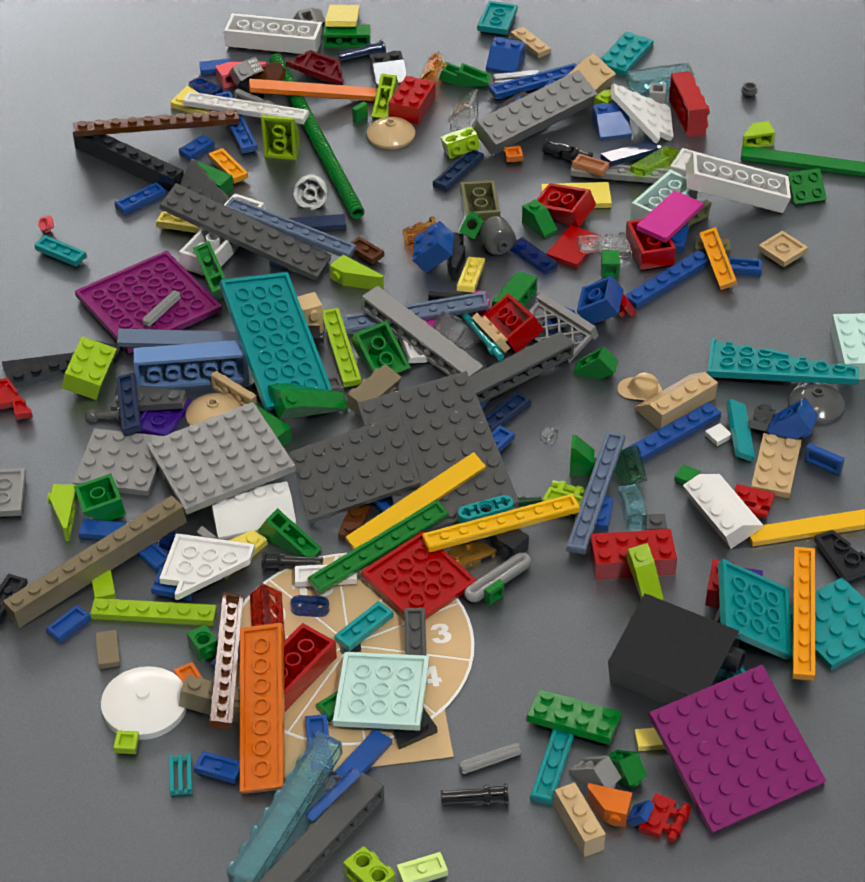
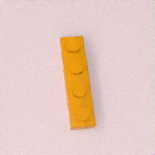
[700,227,737,290]

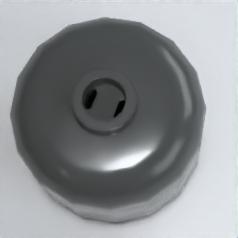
[478,216,516,255]

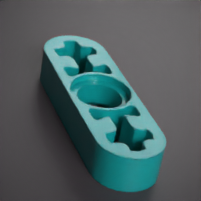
[458,495,514,523]

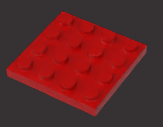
[361,531,477,620]

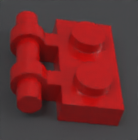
[734,484,775,519]
[638,793,691,843]

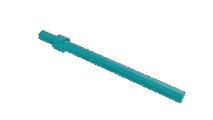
[460,313,504,361]

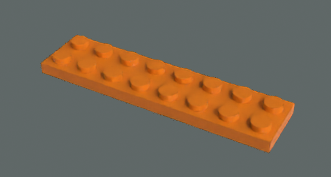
[240,623,285,794]

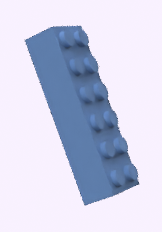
[134,340,249,388]

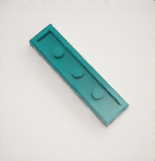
[726,398,755,462]
[530,729,575,806]

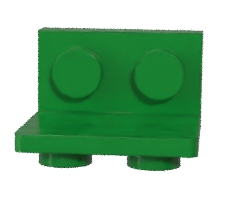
[785,168,827,205]

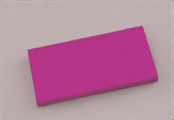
[636,190,704,243]

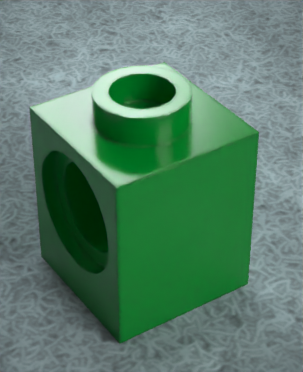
[457,211,484,239]
[601,250,620,277]
[187,624,218,663]

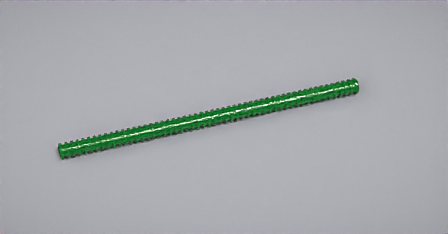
[269,54,365,219]

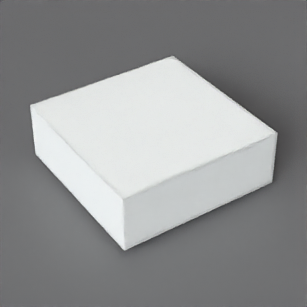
[705,423,732,446]

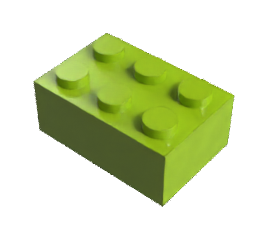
[61,336,117,400]

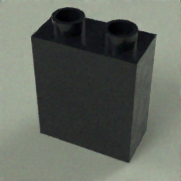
[608,593,746,705]

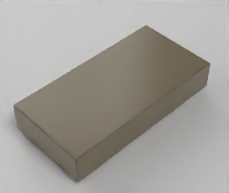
[95,630,120,669]

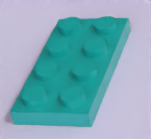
[600,32,653,76]

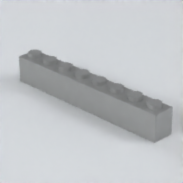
[361,286,483,377]

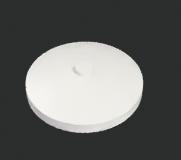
[101,666,187,740]

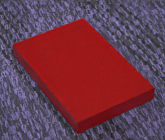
[546,225,601,269]

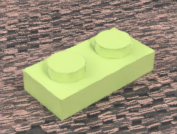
[397,852,448,882]

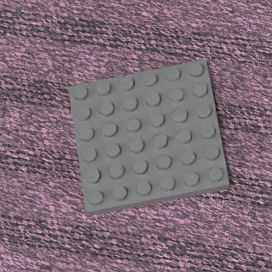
[147,402,296,515]

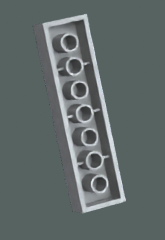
[474,70,598,155]

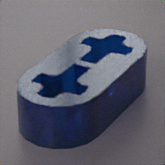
[290,595,330,617]

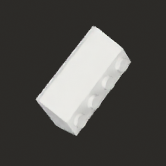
[683,474,764,549]
[211,481,296,540]

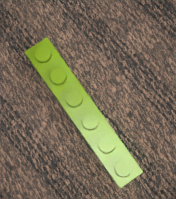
[323,308,361,387]
[90,598,217,626]

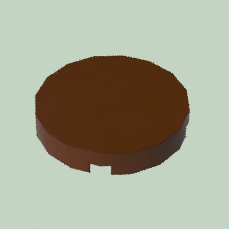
[257,62,286,81]

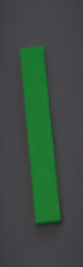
[741,146,865,177]
[308,499,449,595]

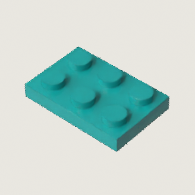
[477,1,518,35]

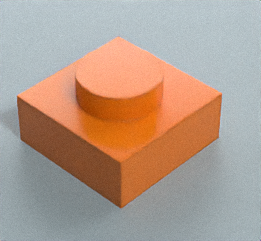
[504,146,523,162]

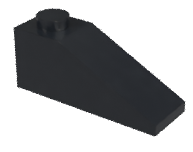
[481,508,529,559]

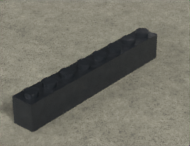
[73,131,184,192]

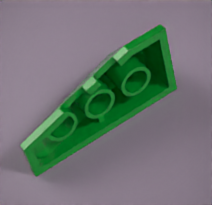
[268,383,349,420]

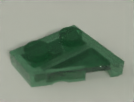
[614,445,647,487]

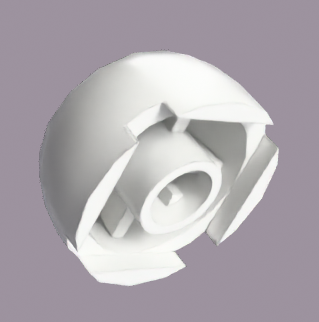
[294,175,328,210]

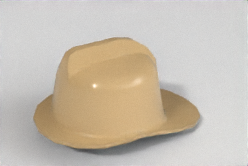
[618,372,662,401]

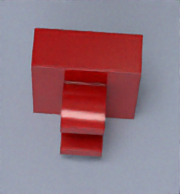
[618,293,637,318]

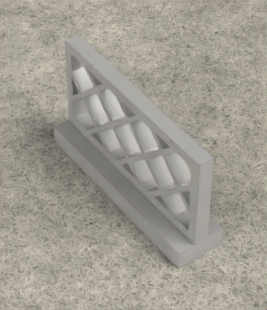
[529,292,599,363]

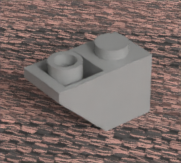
[293,8,325,26]
[649,83,666,104]

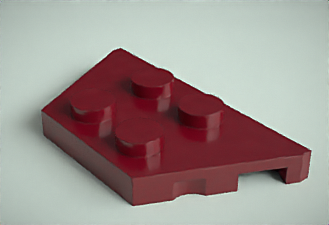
[286,50,344,85]

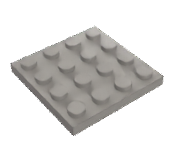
[73,428,163,496]

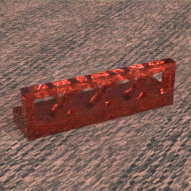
[250,583,285,641]

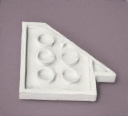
[611,84,674,144]
[159,533,255,600]

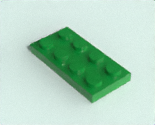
[526,689,622,745]

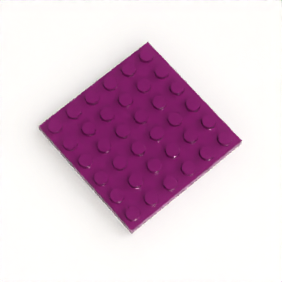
[75,250,222,354]
[648,664,826,835]

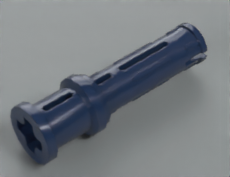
[338,40,386,62]

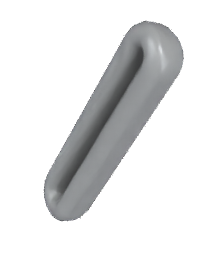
[464,553,531,603]

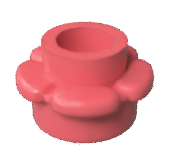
[38,216,54,233]

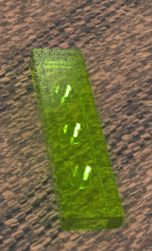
[630,146,679,176]

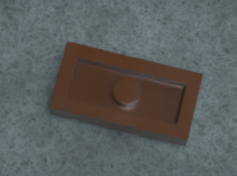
[350,236,384,265]

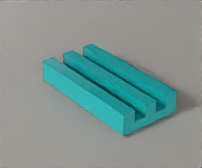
[169,753,193,796]

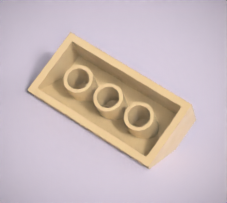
[635,372,718,430]

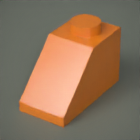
[586,783,632,828]

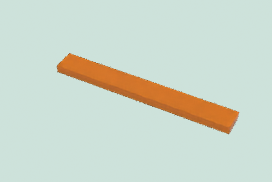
[249,79,377,101]

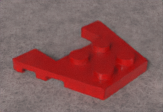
[0,378,33,420]

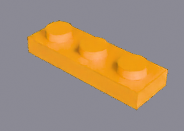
[208,148,248,184]

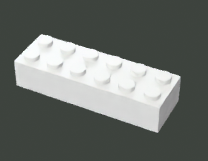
[224,13,323,54]
[686,151,791,213]
[179,194,265,276]

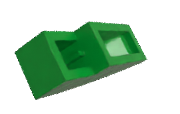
[438,61,491,87]

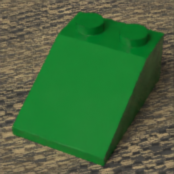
[351,321,411,374]

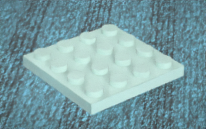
[333,652,430,731]

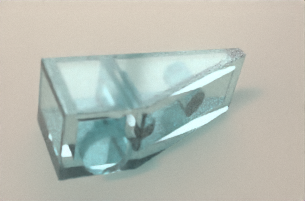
[618,485,648,531]

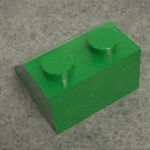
[74,473,126,521]

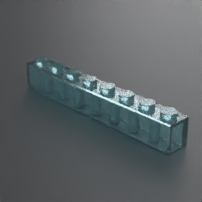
[227,731,343,882]

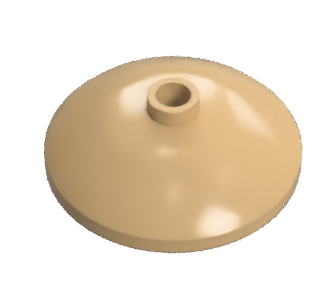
[367,117,415,149]
[186,393,241,426]

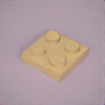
[758,231,808,267]

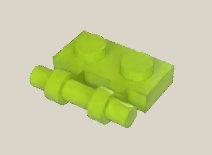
[542,480,586,515]

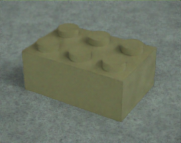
[460,180,500,229]

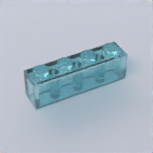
[626,63,694,94]

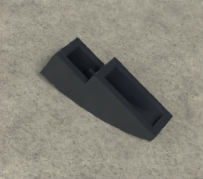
[447,232,466,281]

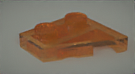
[420,51,446,80]
[403,216,436,246]

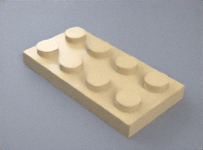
[751,433,802,499]

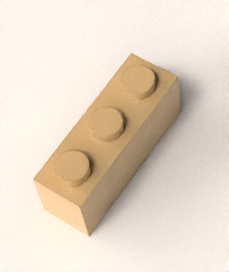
[554,782,606,857]

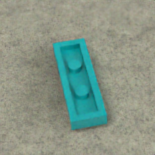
[34,235,87,267]
[334,601,393,652]

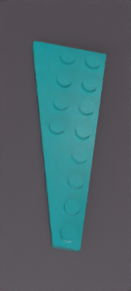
[707,338,859,385]

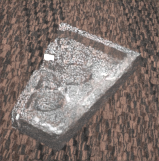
[577,232,632,257]

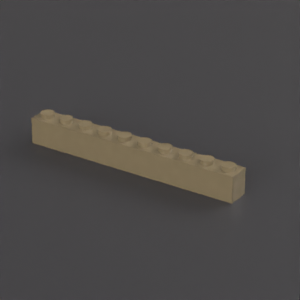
[3,496,187,628]

